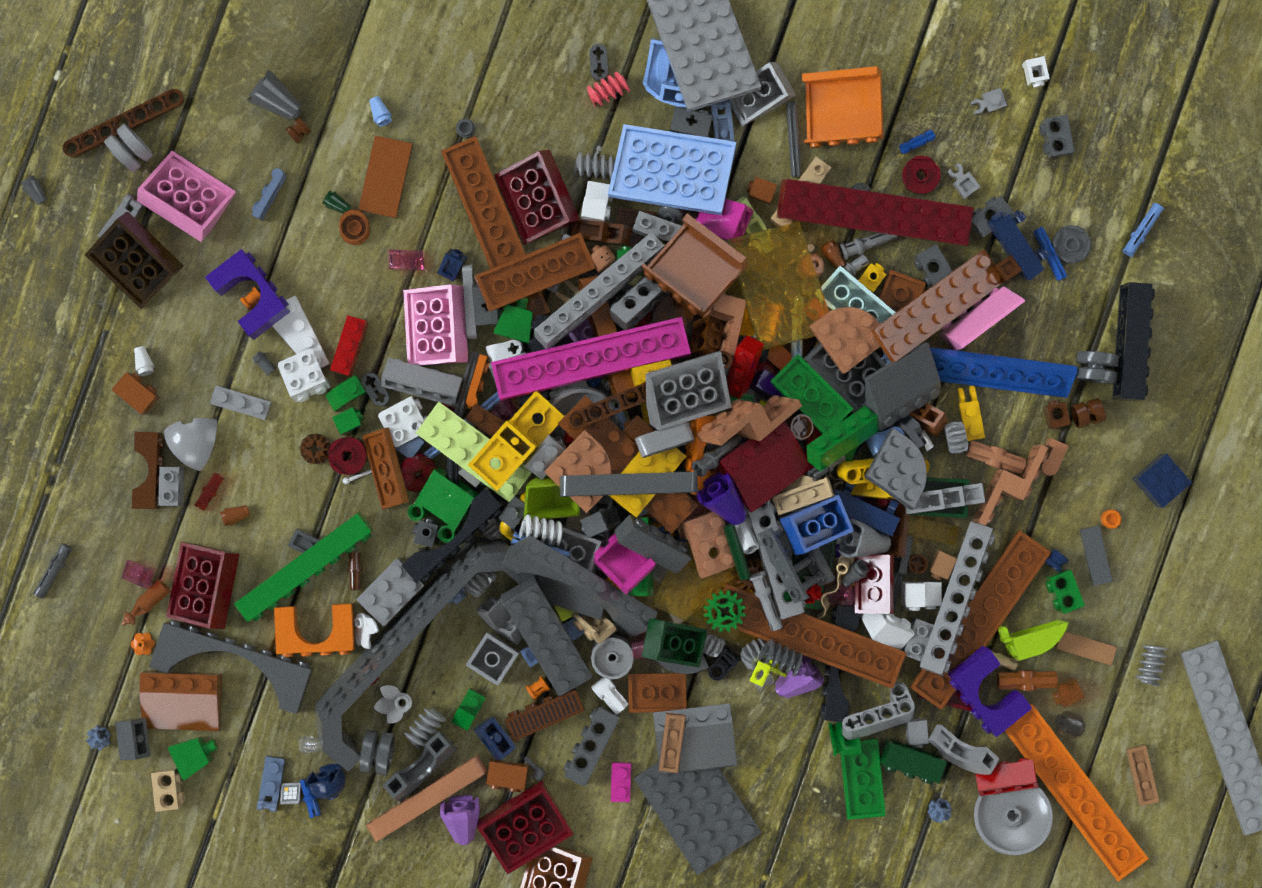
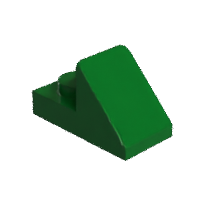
[451,688,486,731]

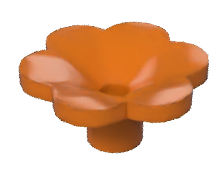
[131,633,155,655]

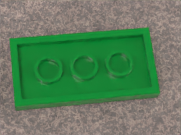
[770,354,853,434]
[840,738,886,820]

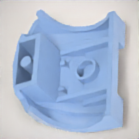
[643,38,686,107]

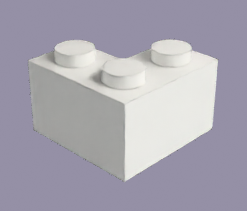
[581,181,613,222]
[900,581,942,611]
[860,614,914,650]

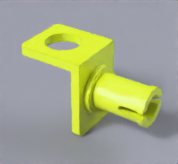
[750,660,787,686]

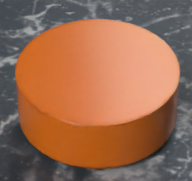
[1101,509,1121,529]

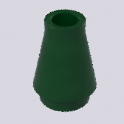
[322,190,352,214]

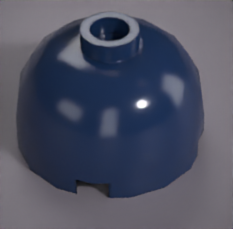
[306,763,346,800]

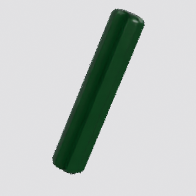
[723,524,751,580]

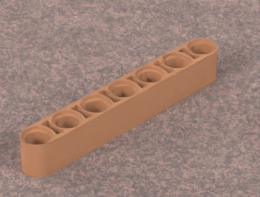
[366,755,488,842]

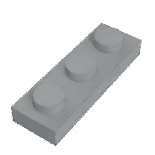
[210,385,272,420]

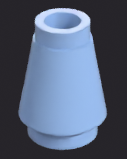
[369,96,392,127]

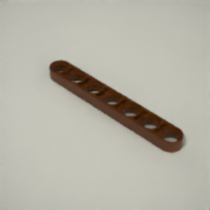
[62,89,185,158]

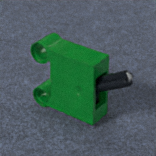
[407,457,479,543]

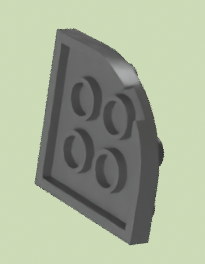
[865,428,927,509]

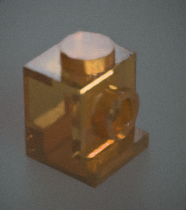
[1052,678,1085,708]

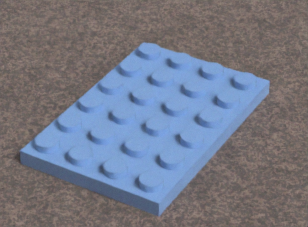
[608,124,736,215]

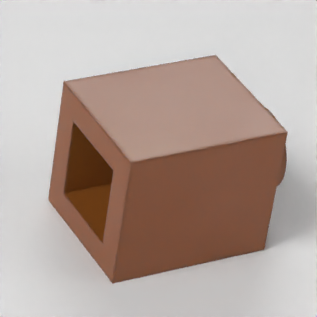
[746,177,777,205]

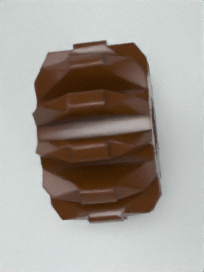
[731,558,764,592]

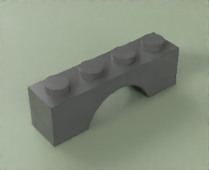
[382,732,458,802]

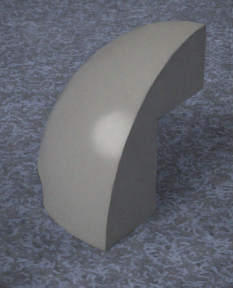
[164,418,217,471]
[476,597,523,645]

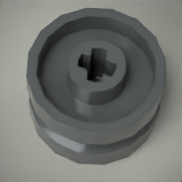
[1075,351,1120,384]
[359,729,395,776]

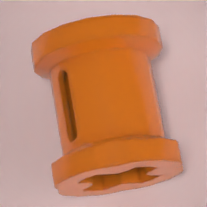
[240,286,261,311]
[526,676,551,701]

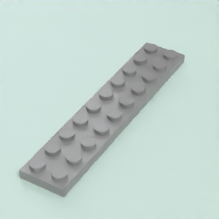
[1180,640,1262,836]

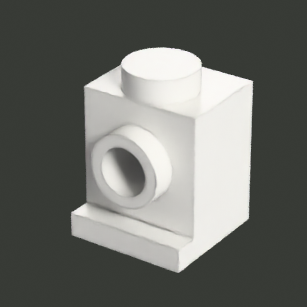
[1022,56,1050,88]

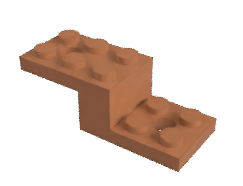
[703,292,747,363]
[696,395,802,446]
[972,444,1048,526]
[677,494,735,578]

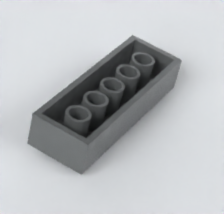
[500,576,593,696]

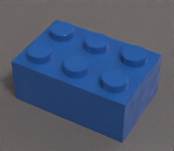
[780,495,854,555]

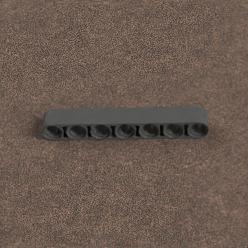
[560,472,698,497]

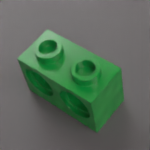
[1045,569,1085,614]

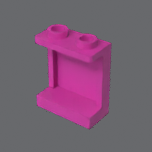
[696,199,754,246]
[593,534,656,595]

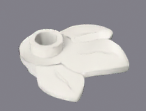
[354,613,379,649]
[374,685,412,724]

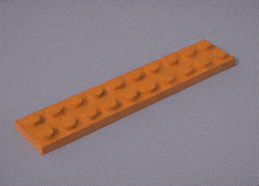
[1004,704,1149,882]

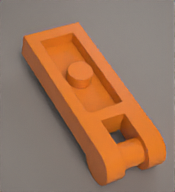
[466,354,490,410]

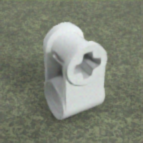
[486,340,524,364]

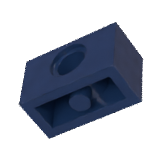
[473,717,517,760]

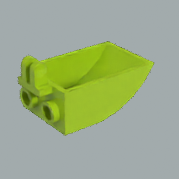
[524,476,580,520]
[998,619,1069,661]

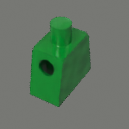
[493,298,533,344]
[168,736,218,781]

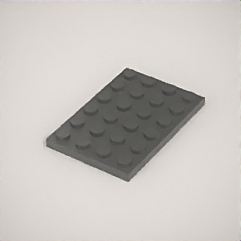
[634,761,761,875]

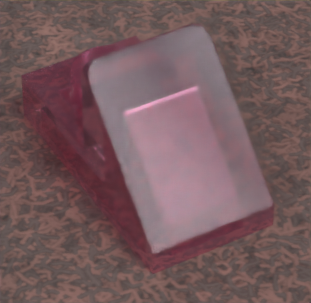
[388,249,424,272]
[122,560,157,589]
[823,584,855,605]

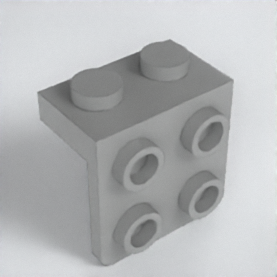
[523,435,566,480]

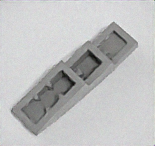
[905,483,986,514]

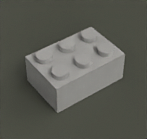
[356,557,426,627]

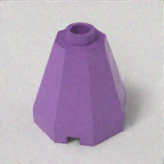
[775,655,824,698]
[440,795,480,845]

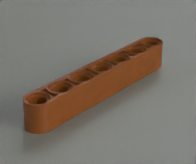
[578,275,636,403]

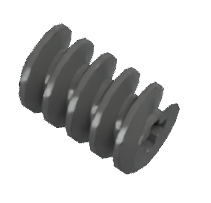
[758,639,802,677]

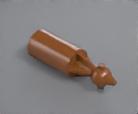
[121,579,171,626]

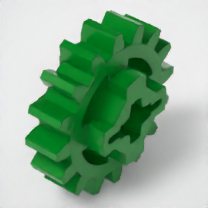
[703,590,746,632]

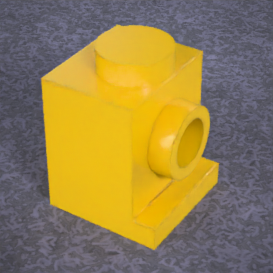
[858,263,887,293]

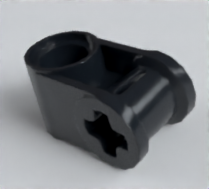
[707,644,741,681]

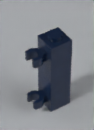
[987,210,1050,281]
[833,482,900,536]

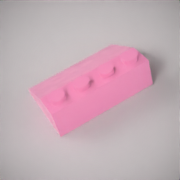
[137,151,236,242]
[403,284,468,366]
[940,286,1025,351]

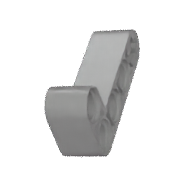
[842,682,915,740]

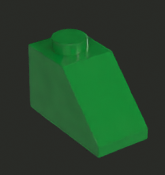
[325,375,367,412]

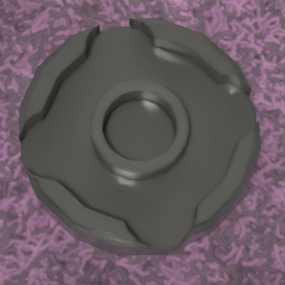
[1052,225,1091,264]

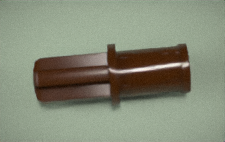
[347,552,363,591]

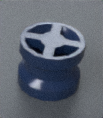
[1045,549,1069,573]

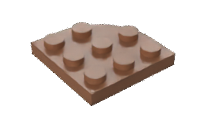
[808,307,880,374]
[544,429,612,513]

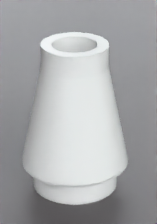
[134,346,155,376]

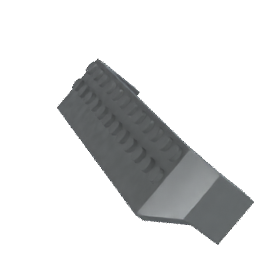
[315,537,535,772]

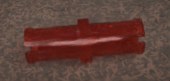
[194,472,225,511]

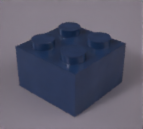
[1132,454,1192,508]

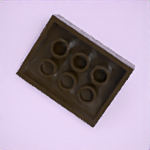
[85,211,184,309]

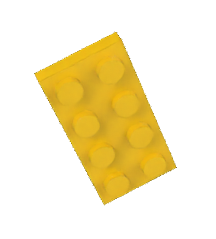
[609,448,686,518]

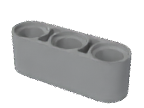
[635,421,695,458]

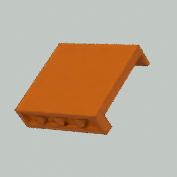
[802,66,884,148]

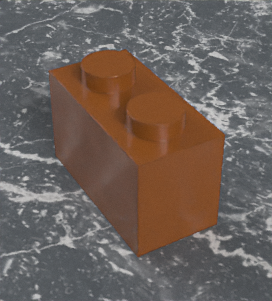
[112,372,160,415]
[486,759,529,792]

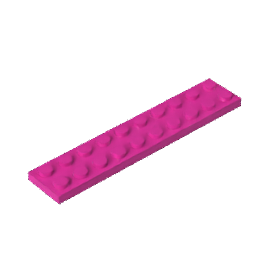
[491,317,691,401]

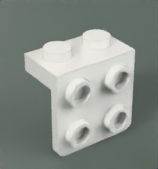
[278,349,331,403]
[378,396,428,447]

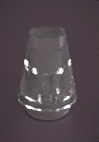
[299,735,323,754]

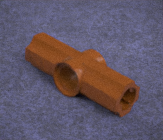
[997,670,1058,691]

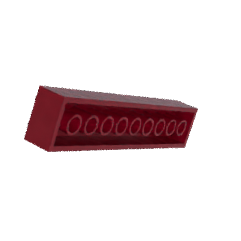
[776,179,974,246]

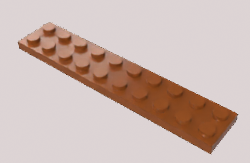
[441,136,550,319]
[909,530,1051,710]
[713,583,906,689]

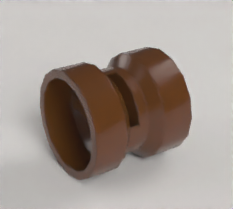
[285,117,312,144]
[907,554,928,574]

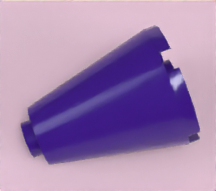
[697,473,747,525]

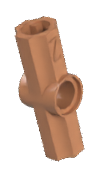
[966,441,1026,474]

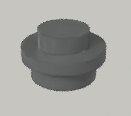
[456,119,475,138]

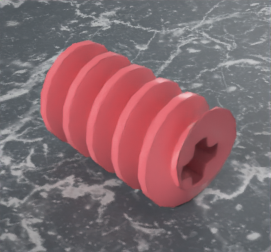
[587,71,630,108]

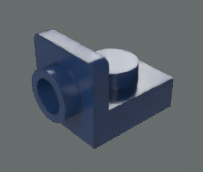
[437,248,467,282]

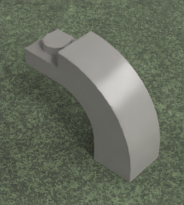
[928,725,1000,775]

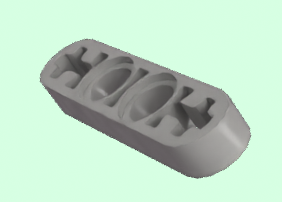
[462,264,477,339]

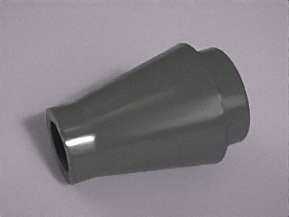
[21,175,47,205]
[841,560,869,587]

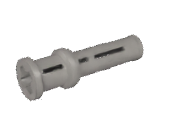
[839,233,898,260]
[749,571,783,631]

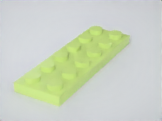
[416,402,532,502]

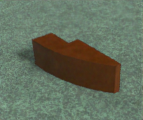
[570,220,632,246]

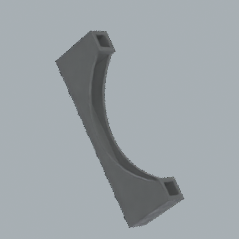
[502,535,658,639]
[150,620,314,714]

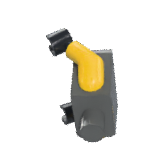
[499,492,525,541]

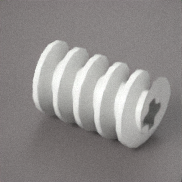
[519,514,563,546]

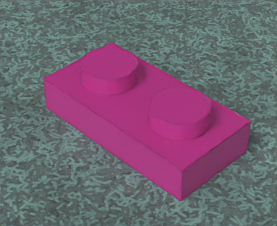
[611,762,631,802]

